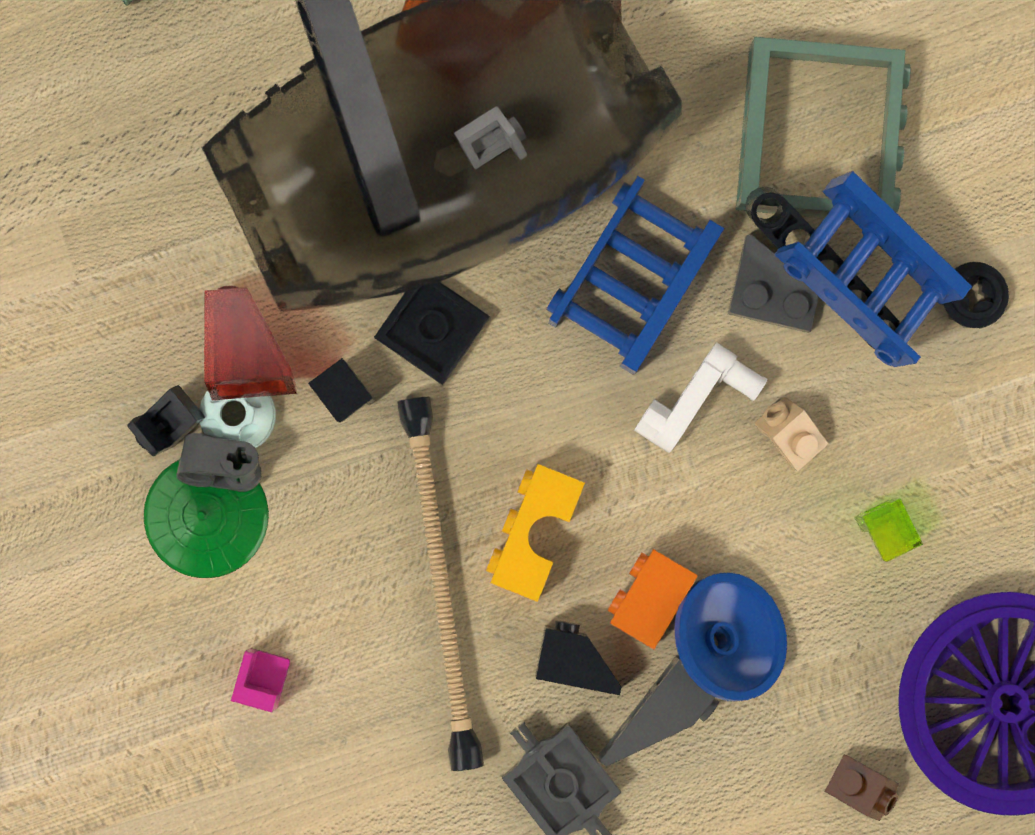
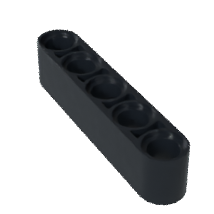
[745,187,900,349]

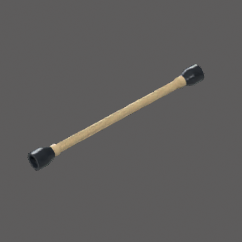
[397,397,484,771]

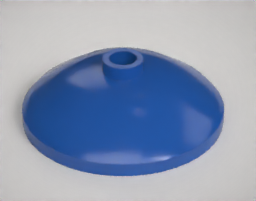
[675,573,787,702]

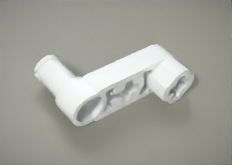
[634,342,768,453]

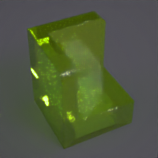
[854,498,923,562]

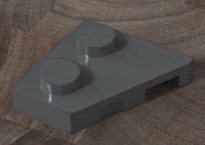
[728,235,819,333]

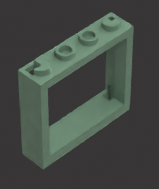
[736,37,911,221]

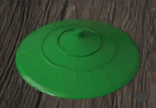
[144,459,269,578]

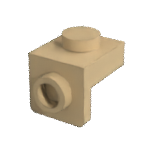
[755,397,829,472]

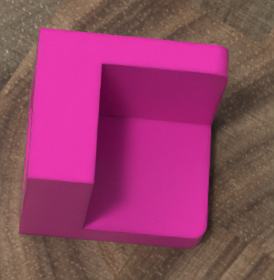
[231,648,290,713]

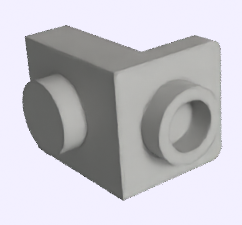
[454,106,528,169]

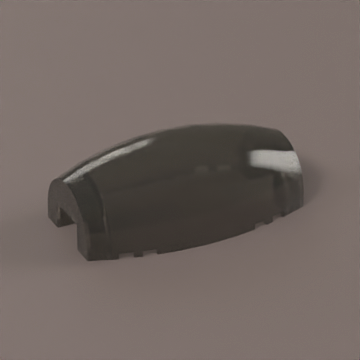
[201,0,682,312]

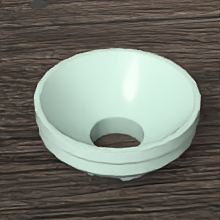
[199,377,276,453]

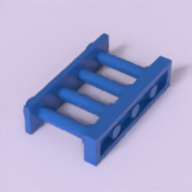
[774,171,972,367]
[546,176,724,375]

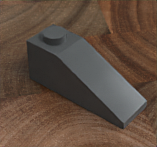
[598,656,719,767]

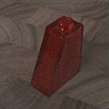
[204,286,297,400]

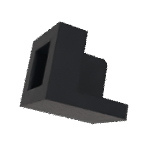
[308,358,376,423]

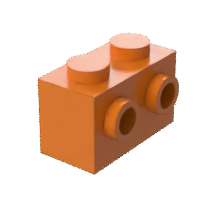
[607,549,698,650]

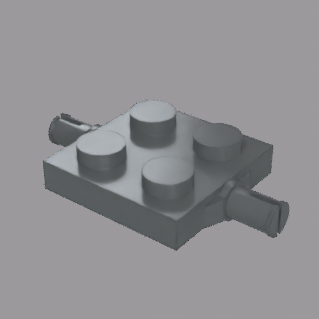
[502,722,621,835]

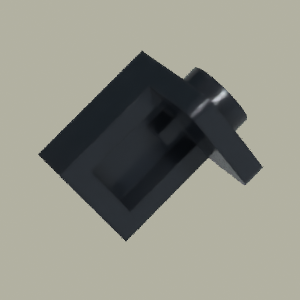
[127,385,205,456]

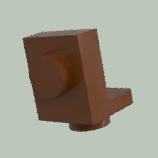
[824,754,899,821]

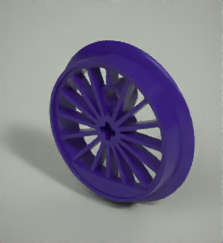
[898,592,1035,816]

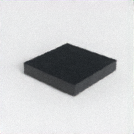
[374,269,490,386]

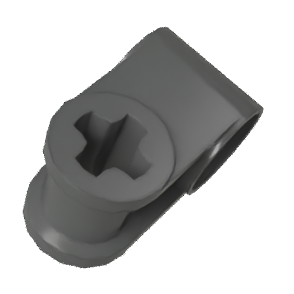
[176,433,262,492]

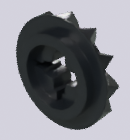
[941,262,1009,329]

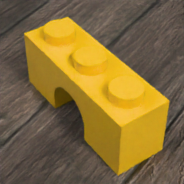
[486,464,585,602]

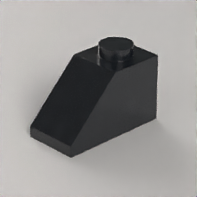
[535,620,622,696]

